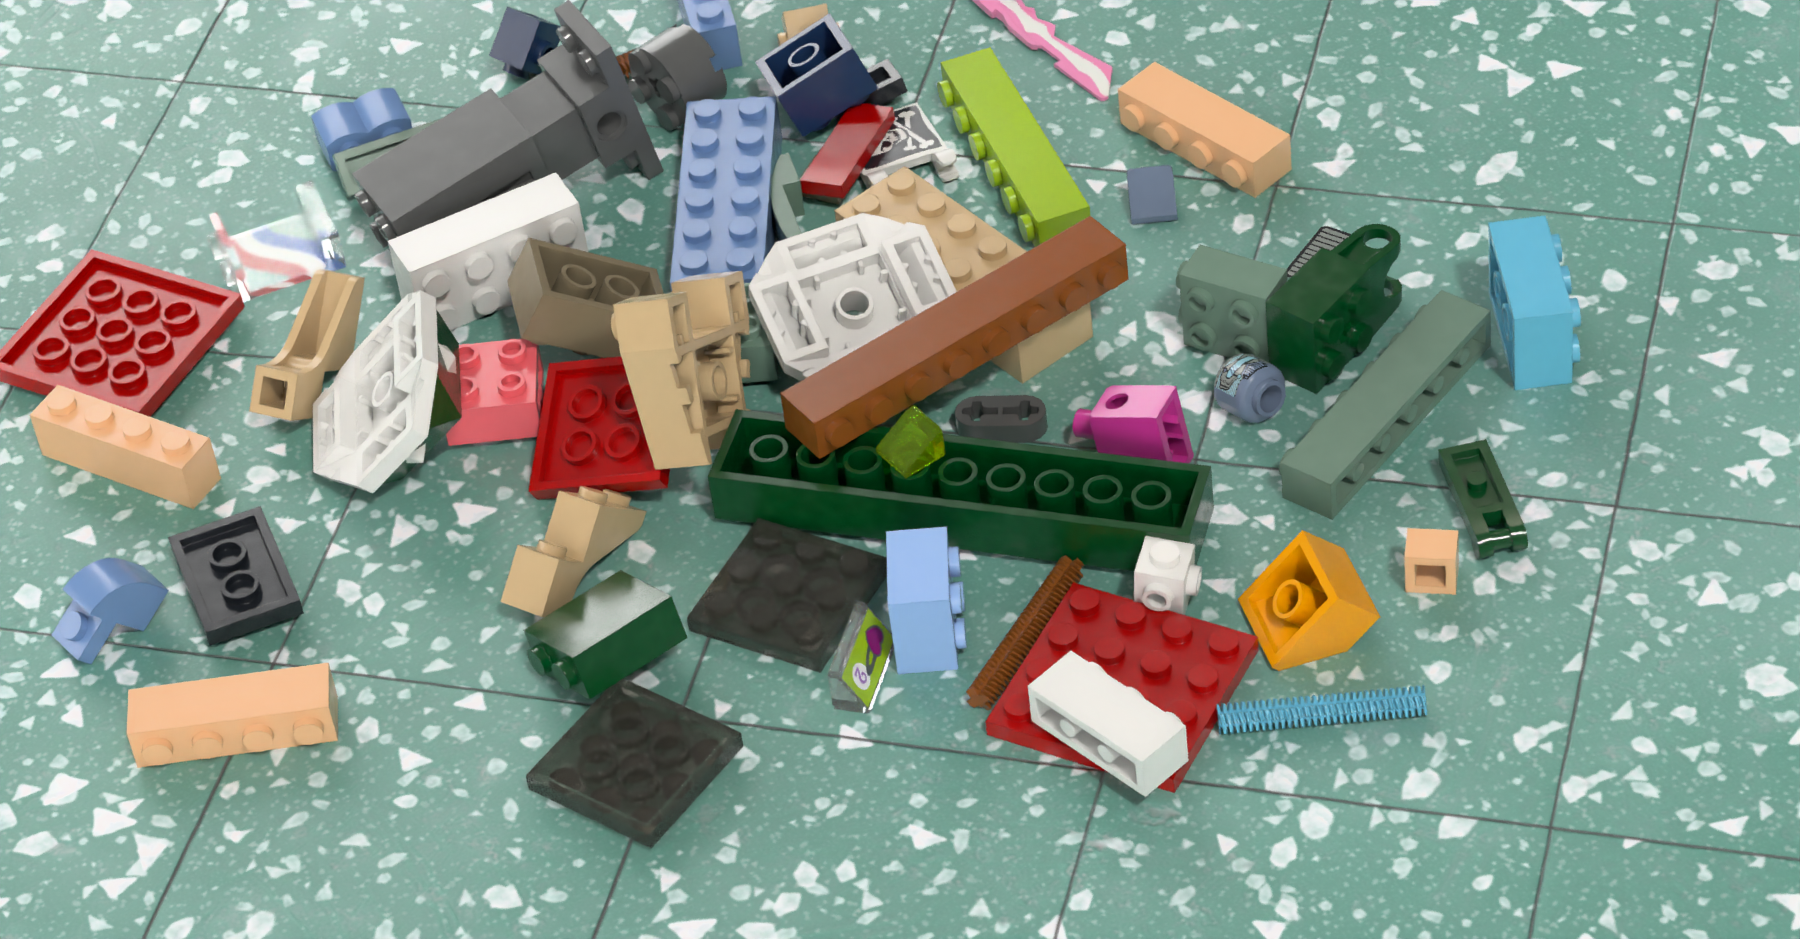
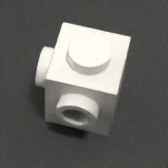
[1134,536,1202,615]

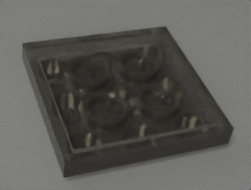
[687,518,887,673]
[526,678,743,848]

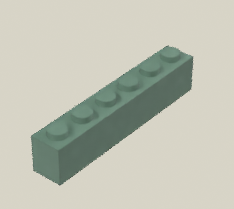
[1279,290,1491,520]

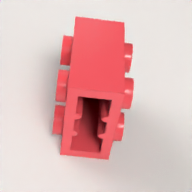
[446,339,544,446]

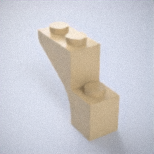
[249,269,365,421]
[501,486,647,617]

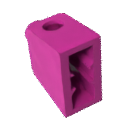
[1072,385,1194,463]

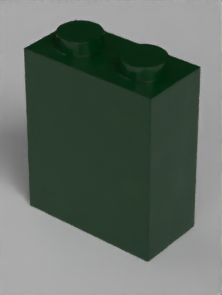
[523,570,688,699]

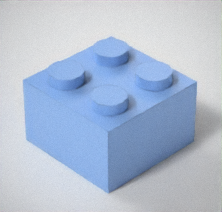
[886,527,967,674]

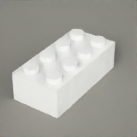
[388,172,588,331]

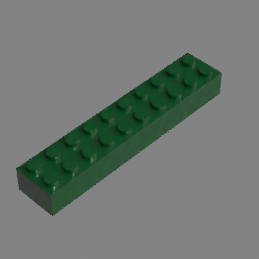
[708,409,1214,571]

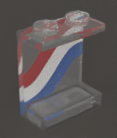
[206,180,346,302]

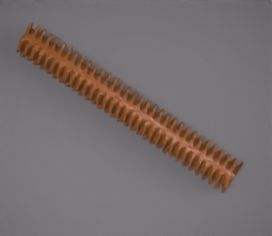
[966,555,1084,710]

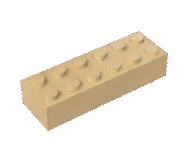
[834,166,1093,384]

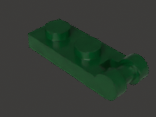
[1438,439,1528,559]

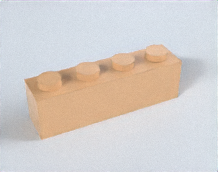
[1118,62,1292,198]
[30,385,221,509]
[127,663,338,768]

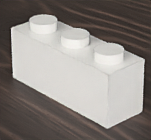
[1028,651,1188,797]

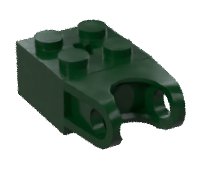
[1266,224,1402,394]

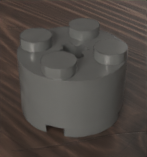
[628,24,727,131]

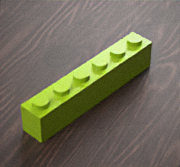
[937,47,1091,247]

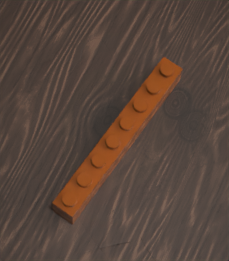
[780,216,1129,459]

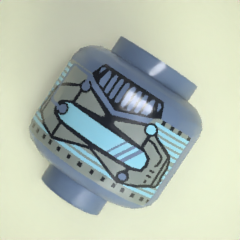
[1214,353,1286,423]

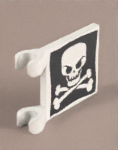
[860,102,959,189]

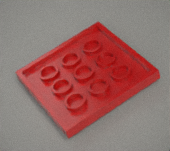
[0,249,245,417]
[985,582,1259,793]

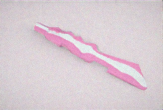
[972,0,1113,101]

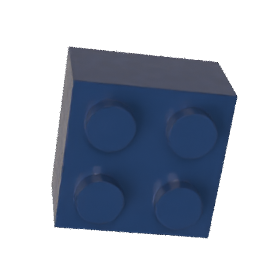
[755,13,878,137]

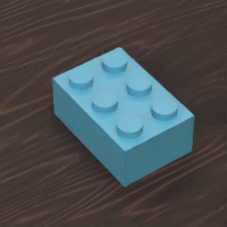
[1488,215,1581,390]

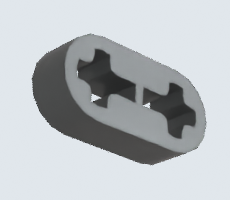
[955,395,1048,443]

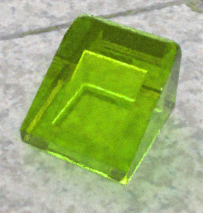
[876,405,945,478]

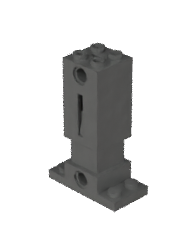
[352,0,664,251]

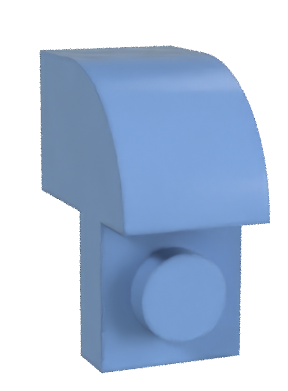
[52,558,169,664]

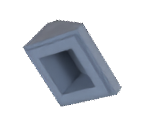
[1126,165,1178,224]

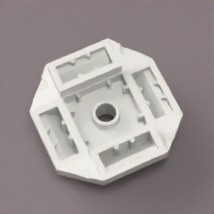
[748,213,957,381]
[313,290,462,493]

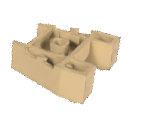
[611,271,751,470]

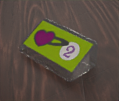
[828,601,894,713]

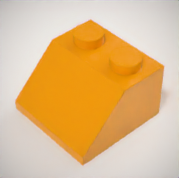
[1238,530,1380,671]

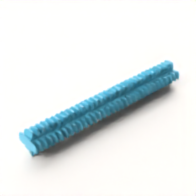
[1217,685,1427,735]

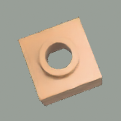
[1404,528,1459,595]

